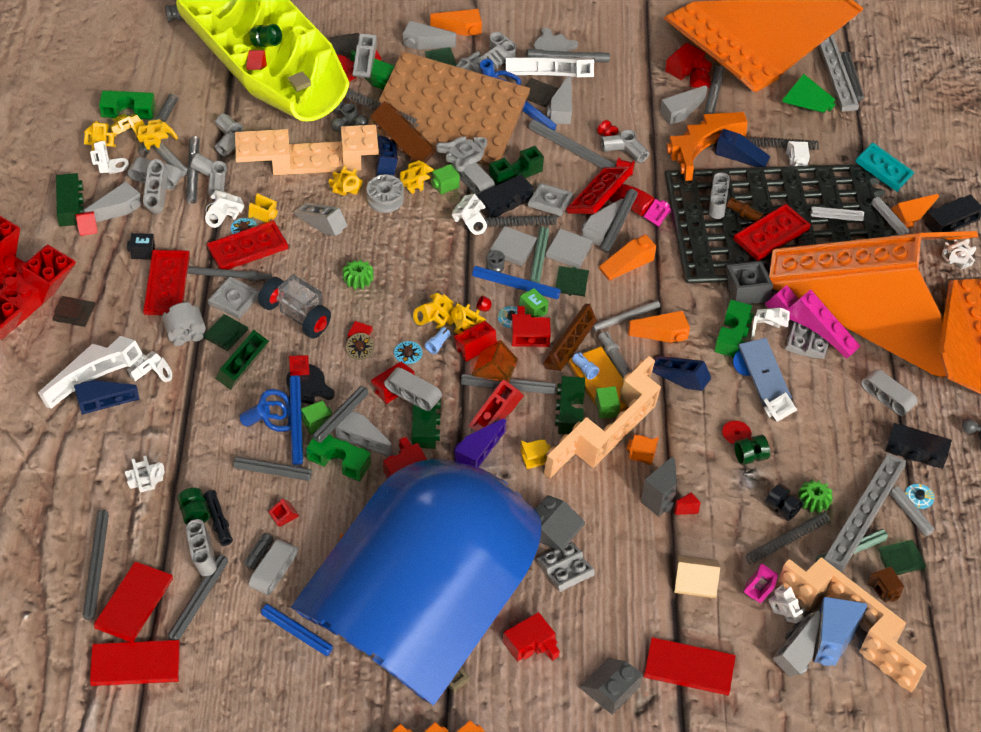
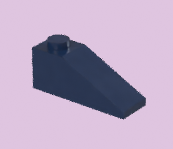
[715,129,770,167]
[376,136,398,176]
[652,356,711,391]
[74,380,140,415]

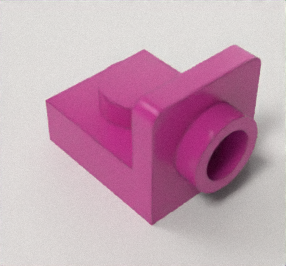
[644,199,671,227]

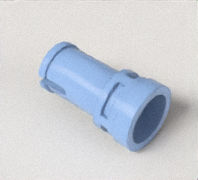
[425,327,451,354]
[572,352,599,380]

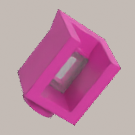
[743,563,779,603]

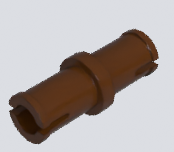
[726,197,763,222]

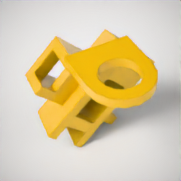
[109,114,145,136]
[137,119,178,150]
[84,121,117,151]
[400,161,434,194]
[329,166,363,196]
[413,293,455,329]
[450,303,486,334]

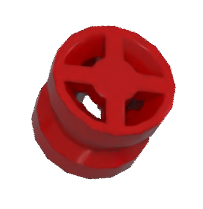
[597,120,619,137]

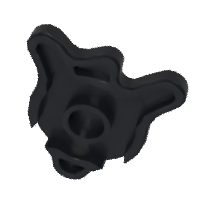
[286,364,335,404]

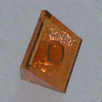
[472,340,518,383]

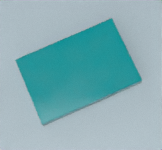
[855,142,915,192]

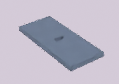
[738,338,792,406]

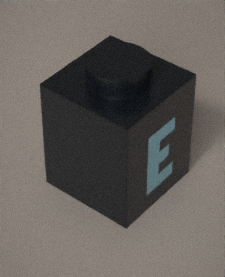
[127,233,156,260]

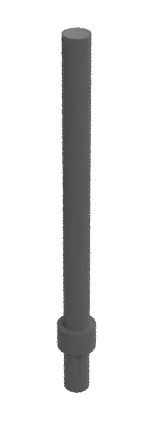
[188,267,272,281]

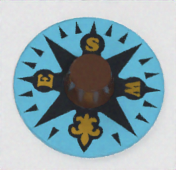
[231,218,257,234]
[394,341,422,364]

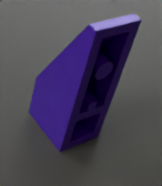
[454,418,507,468]

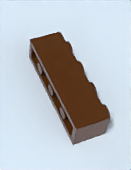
[370,101,436,163]

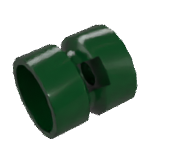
[250,24,282,48]
[734,434,770,465]
[177,488,210,525]

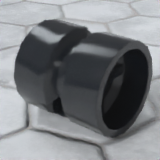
[765,483,804,521]

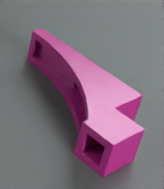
[765,285,860,359]

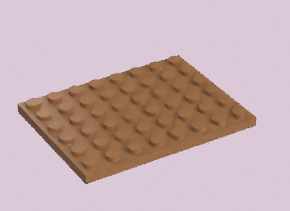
[368,51,530,166]

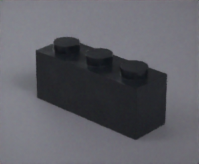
[477,174,533,219]
[924,194,981,232]
[885,422,952,469]

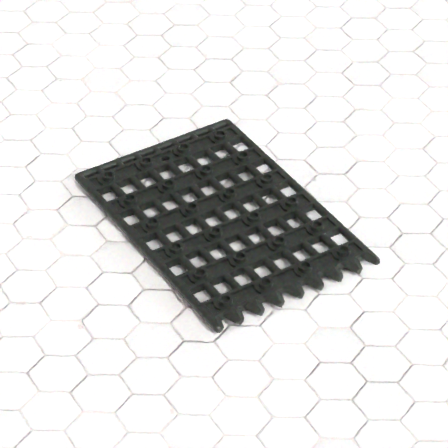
[665,164,896,283]

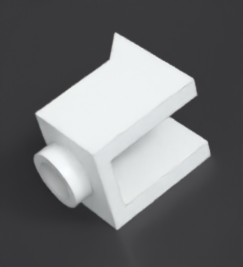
[786,141,810,166]

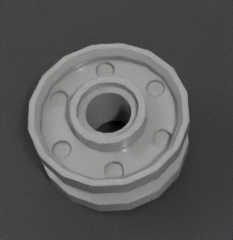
[366,174,404,213]

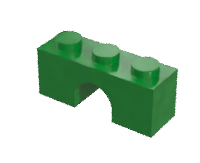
[99,90,156,120]
[715,300,754,357]
[306,434,371,482]

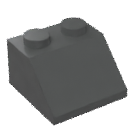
[726,261,773,304]
[641,457,677,517]
[535,495,585,551]
[580,658,643,715]

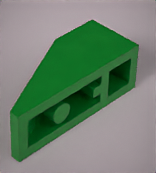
[350,50,395,90]

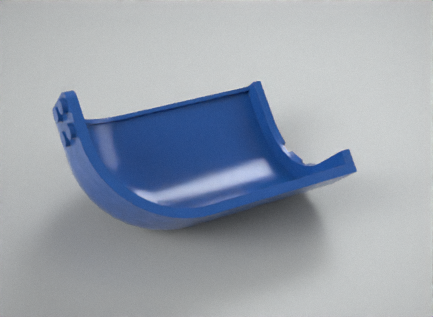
[291,459,541,705]

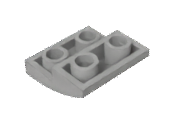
[785,321,829,359]
[537,542,595,592]

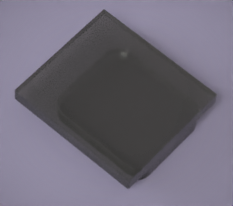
[329,33,360,58]
[525,78,558,107]
[52,296,96,327]

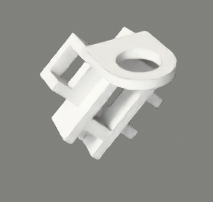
[90,141,129,174]
[205,190,244,228]
[452,194,487,235]
[941,239,976,270]
[751,308,790,339]
[127,351,172,382]
[125,456,165,493]
[768,585,806,623]

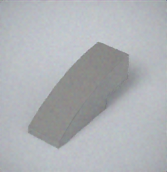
[353,34,377,78]

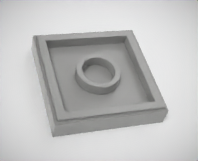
[528,183,573,216]
[490,226,538,266]
[546,229,593,269]
[208,276,260,319]

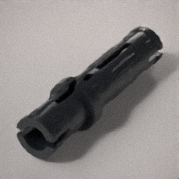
[204,490,233,546]

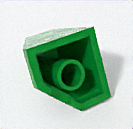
[782,74,836,113]

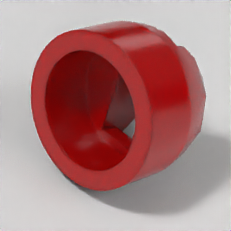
[476,295,492,312]

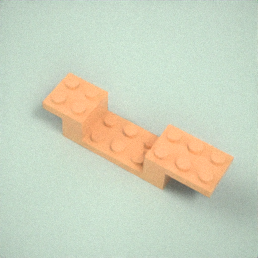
[235,125,379,175]
[544,356,661,479]
[776,557,927,693]

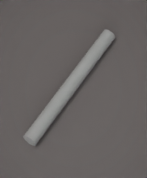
[592,300,660,332]

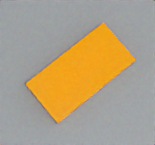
[568,347,628,419]

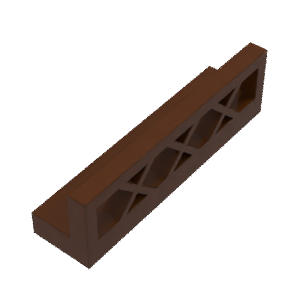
[543,303,597,371]

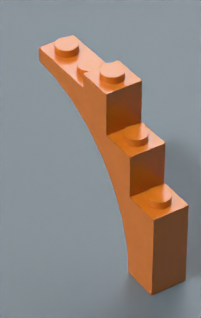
[666,112,748,181]

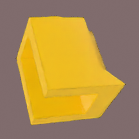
[248,193,278,223]
[520,439,551,469]

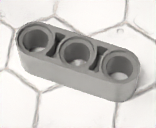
[127,157,182,190]
[143,159,168,214]
[452,163,495,196]
[709,173,730,219]
[384,367,442,411]
[861,369,917,416]
[186,519,217,576]
[249,539,298,596]

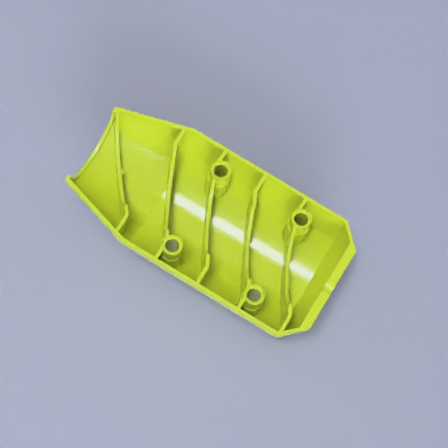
[176,0,349,121]

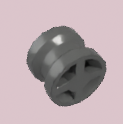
[165,4,182,22]
[486,250,505,272]

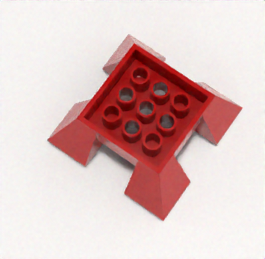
[0,216,76,340]

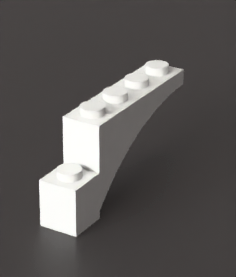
[505,56,594,77]
[38,336,143,409]

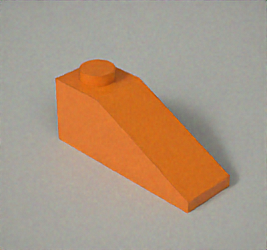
[430,9,482,36]
[891,194,939,229]
[599,234,656,281]
[628,311,690,343]

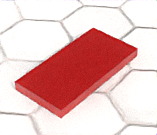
[566,167,633,214]
[733,204,811,261]
[206,220,289,270]
[143,250,190,315]
[94,561,173,643]
[644,637,736,696]
[90,640,180,686]

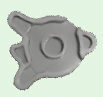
[534,28,578,52]
[436,136,487,171]

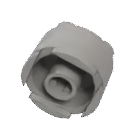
[162,302,206,346]

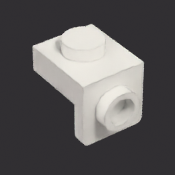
[764,393,797,422]

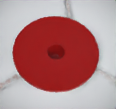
[722,421,752,444]

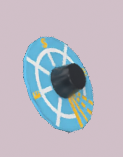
[497,306,517,328]
[905,484,935,509]

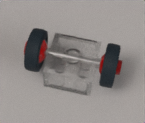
[258,274,331,339]

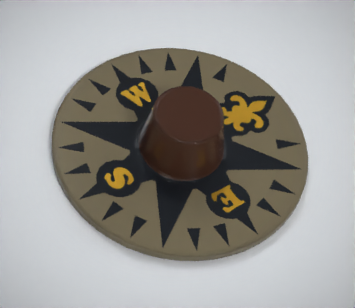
[346,333,374,360]

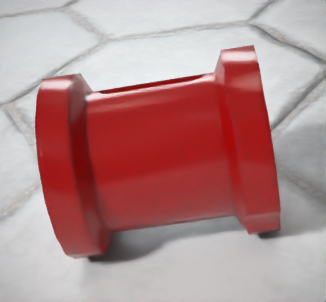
[616,158,635,176]

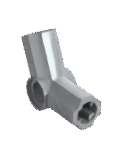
[215,113,244,157]
[601,130,650,163]
[190,153,227,196]

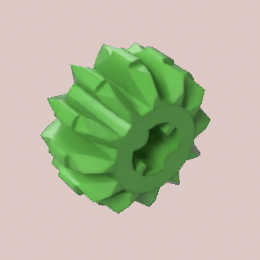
[343,259,374,290]
[798,479,833,514]

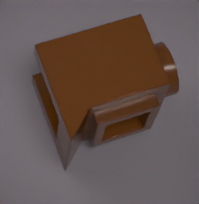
[867,567,904,602]

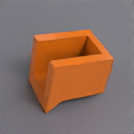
[627,435,659,465]

